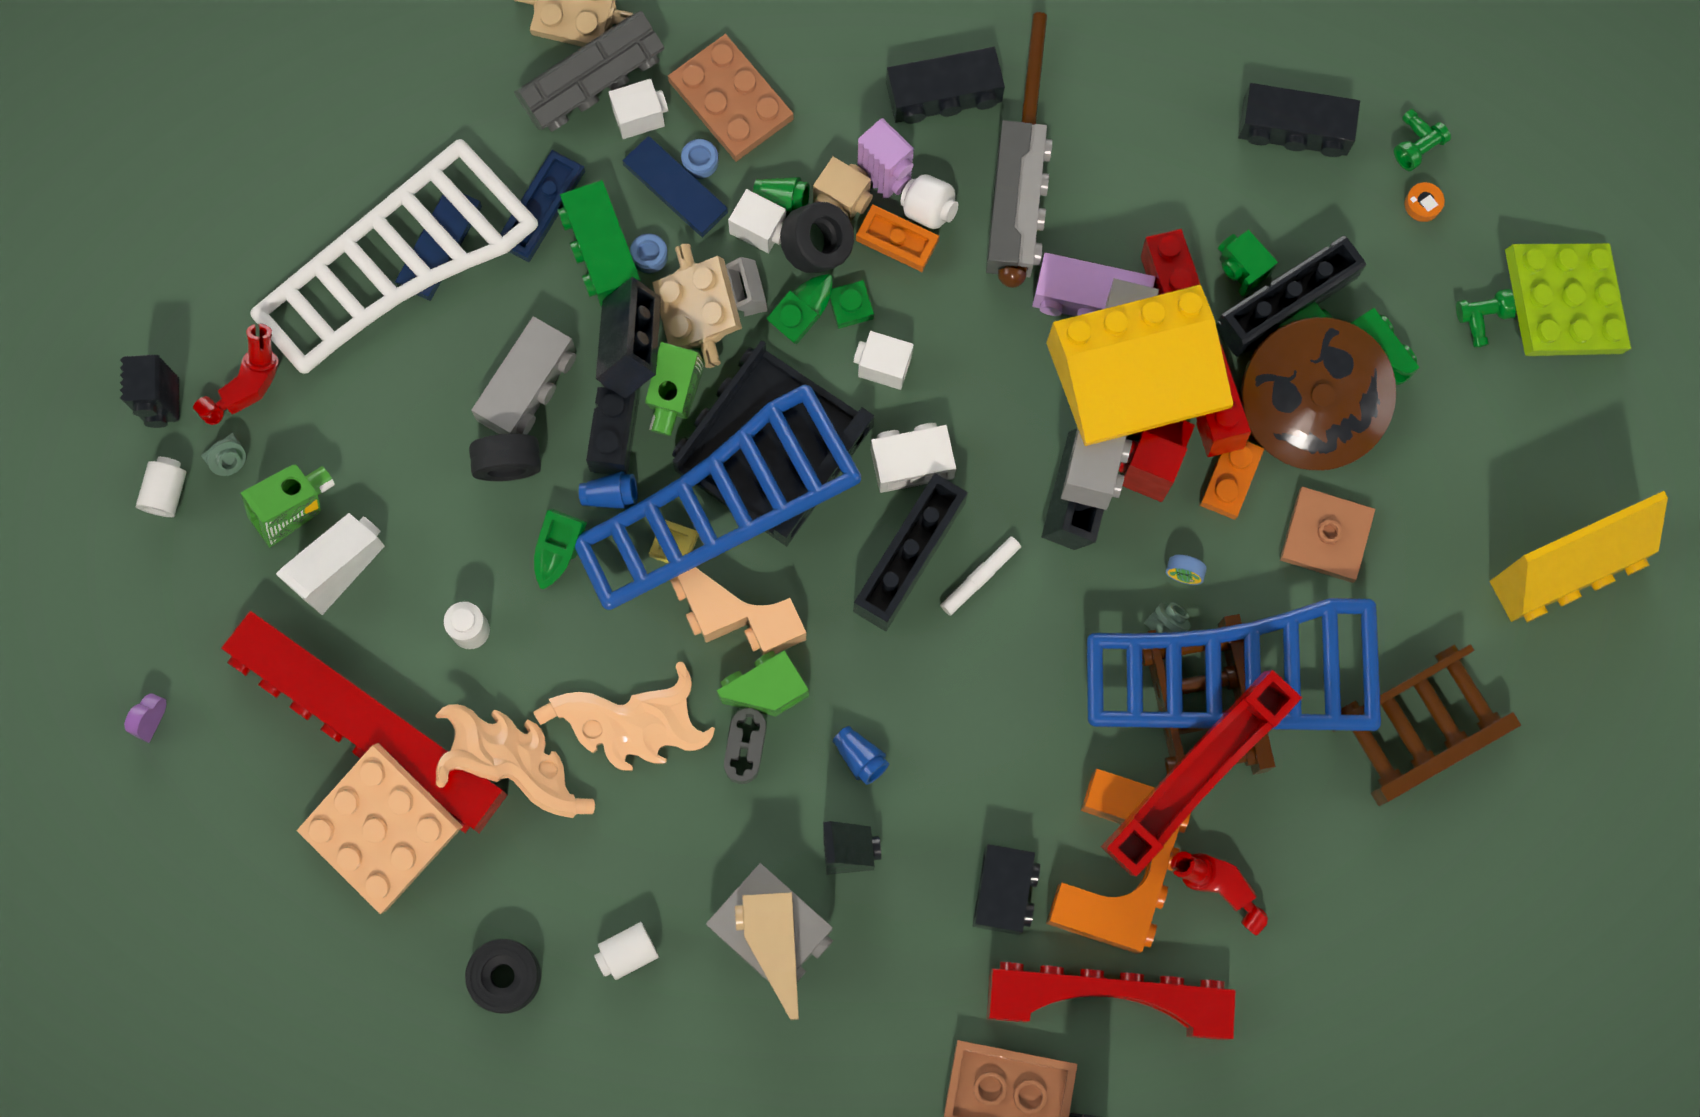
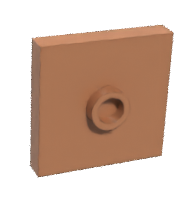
[1280,487,1376,583]

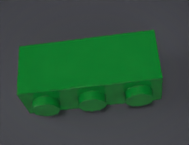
[557,180,641,307]

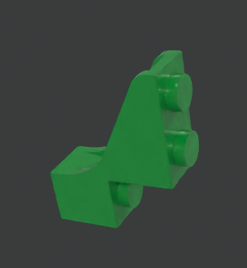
[1276,302,1420,385]

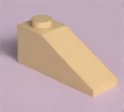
[735,892,799,1020]

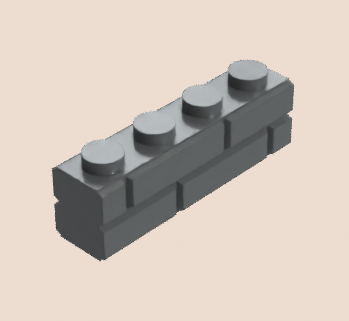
[514,11,664,132]

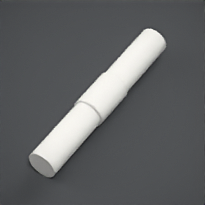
[940,536,1021,616]

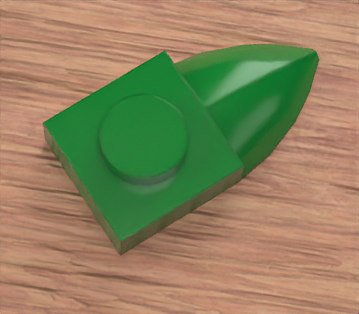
[766,274,833,345]
[534,509,587,590]

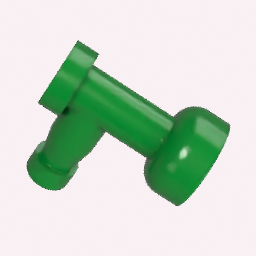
[1394,109,1451,171]
[1456,288,1516,348]

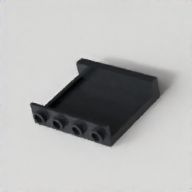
[672,340,874,547]

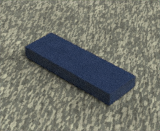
[622,136,728,238]
[500,150,585,262]
[395,194,482,301]

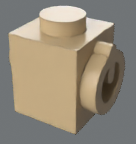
[813,156,873,222]

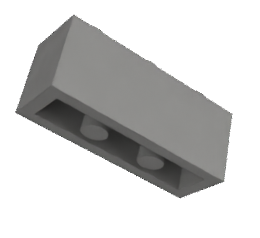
[471,316,576,435]

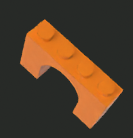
[1046,769,1191,954]

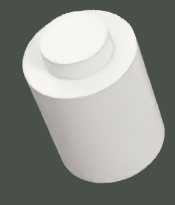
[136,456,187,517]
[444,602,490,649]
[594,922,659,980]

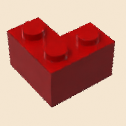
[1118,420,1195,502]

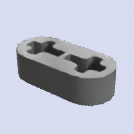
[724,708,766,784]

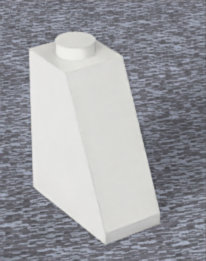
[276,513,385,615]

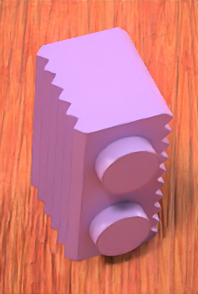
[857,118,914,198]

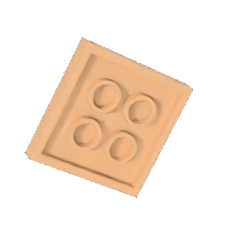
[296,743,463,914]

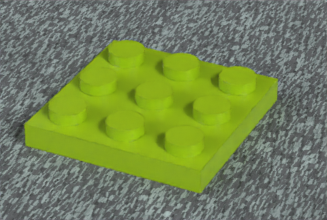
[1505,243,1631,356]

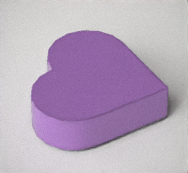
[124,693,166,743]

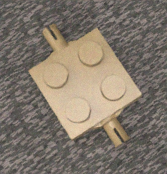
[514,0,633,47]
[652,244,742,368]

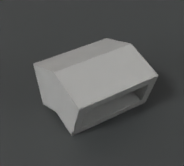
[726,257,767,317]

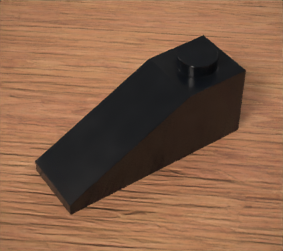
[823,821,881,875]

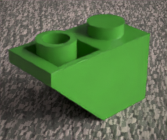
[717,650,809,717]

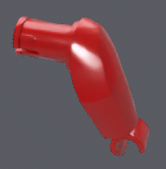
[193,324,279,425]
[1170,852,1268,935]

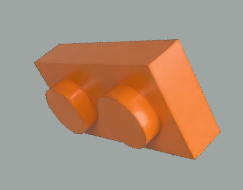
[856,204,939,272]
[1200,442,1264,520]

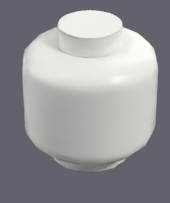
[900,174,958,229]

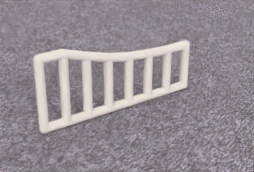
[250,139,538,374]

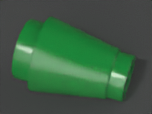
[753,177,810,213]

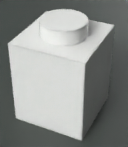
[609,79,668,139]
[728,189,786,254]
[854,331,914,390]

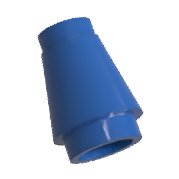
[579,471,638,509]
[832,726,889,785]

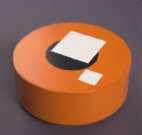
[1404,182,1445,222]

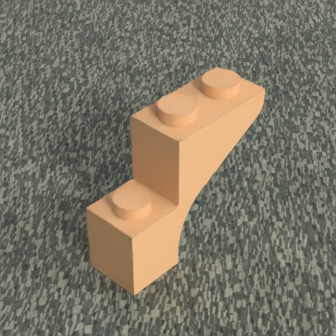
[670,567,806,655]

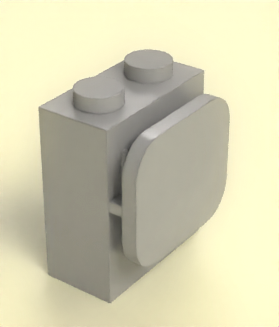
[706,863,833,983]

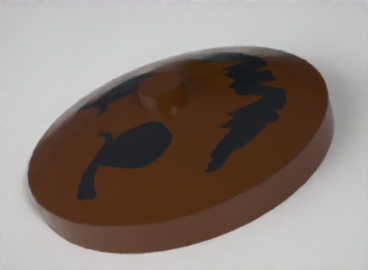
[1241,317,1396,470]

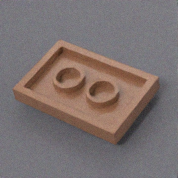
[668,34,794,162]
[943,1040,1078,1117]

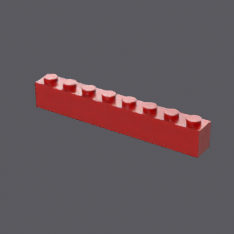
[221,611,508,834]

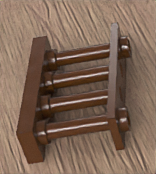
[1142,614,1276,775]
[1332,644,1521,806]

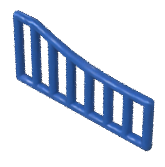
[575,384,862,610]
[1087,598,1381,731]

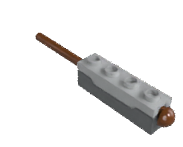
[986,12,1052,288]

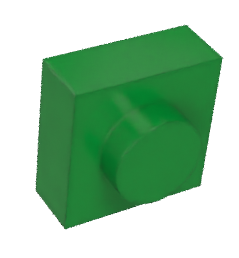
[829,280,874,329]

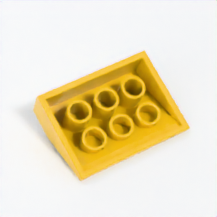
[1046,285,1233,446]
[1489,491,1668,623]

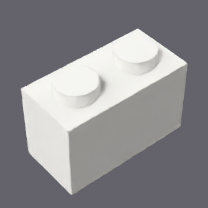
[870,423,956,493]

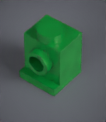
[1217,229,1278,297]

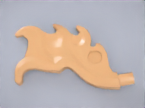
[533,662,715,771]
[436,704,595,818]

